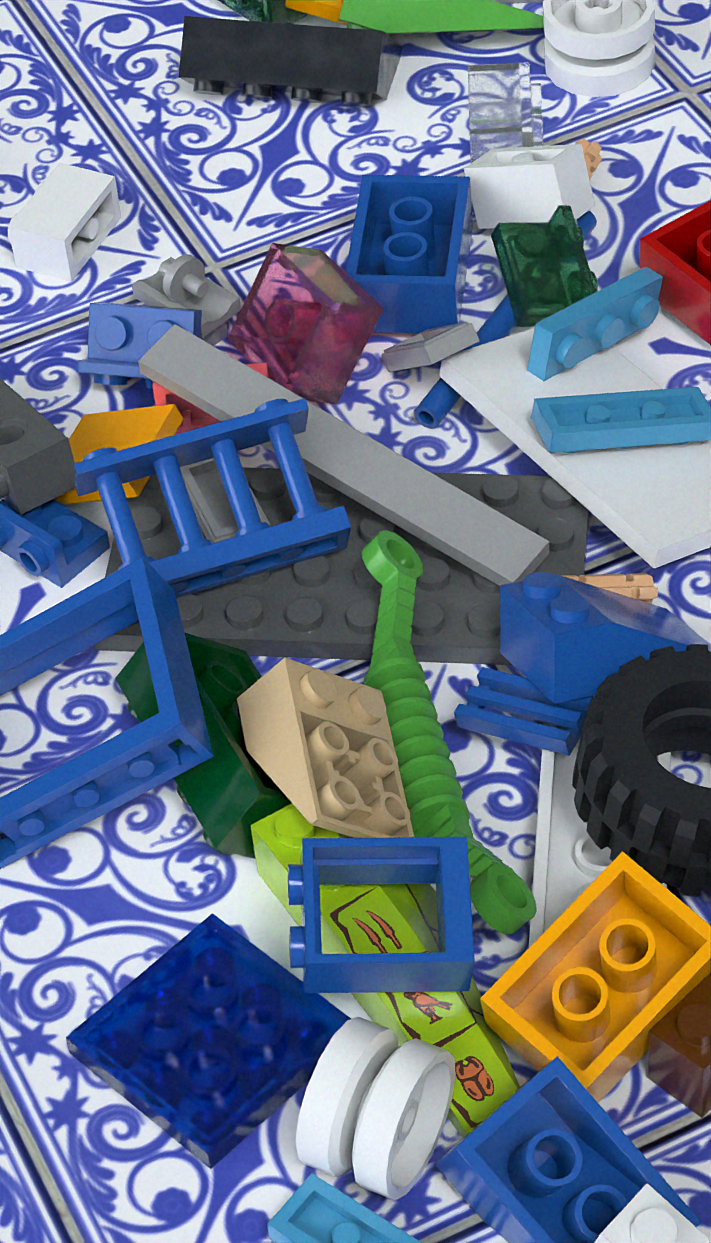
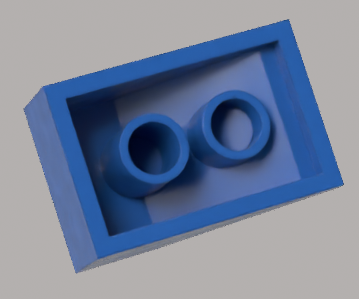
[500,572,711,704]
[435,1056,702,1243]

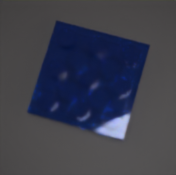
[66,913,351,1169]

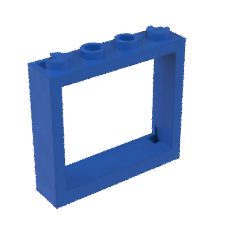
[0,557,214,869]

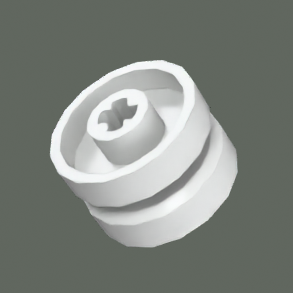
[543,0,655,97]
[295,1017,456,1201]

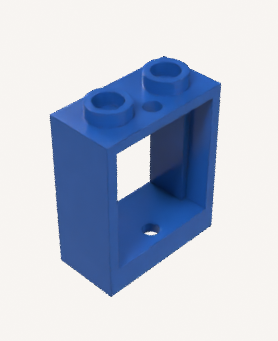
[288,837,475,993]

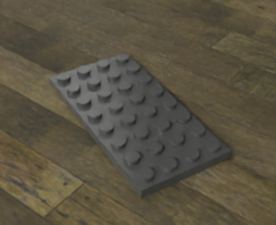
[94,467,590,665]

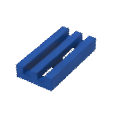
[454,667,594,756]

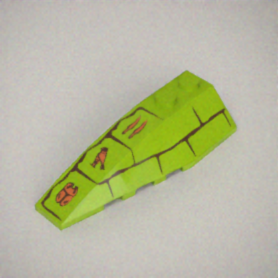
[251,803,520,1138]

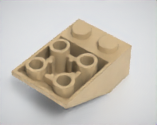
[237,657,414,838]

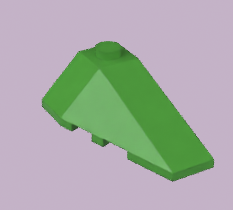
[338,0,544,35]

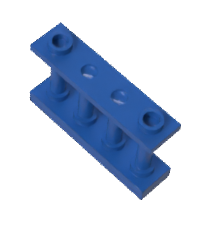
[74,398,351,598]

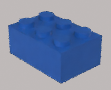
[344,175,473,334]

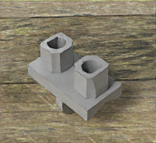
[132,254,241,346]

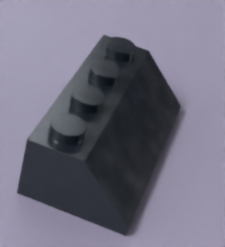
[179,16,402,107]

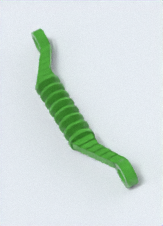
[361,530,537,935]

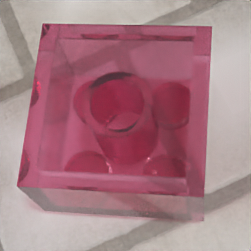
[227,243,384,404]

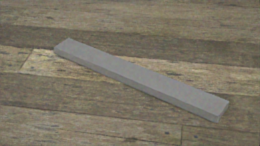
[138,324,549,586]

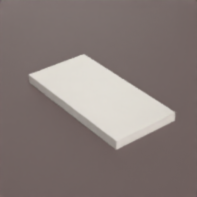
[439,328,711,568]

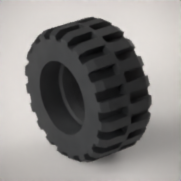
[572,644,711,897]

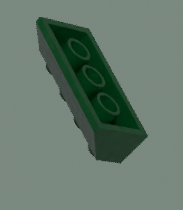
[115,633,292,859]

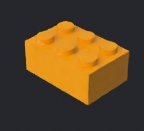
[480,851,711,1103]

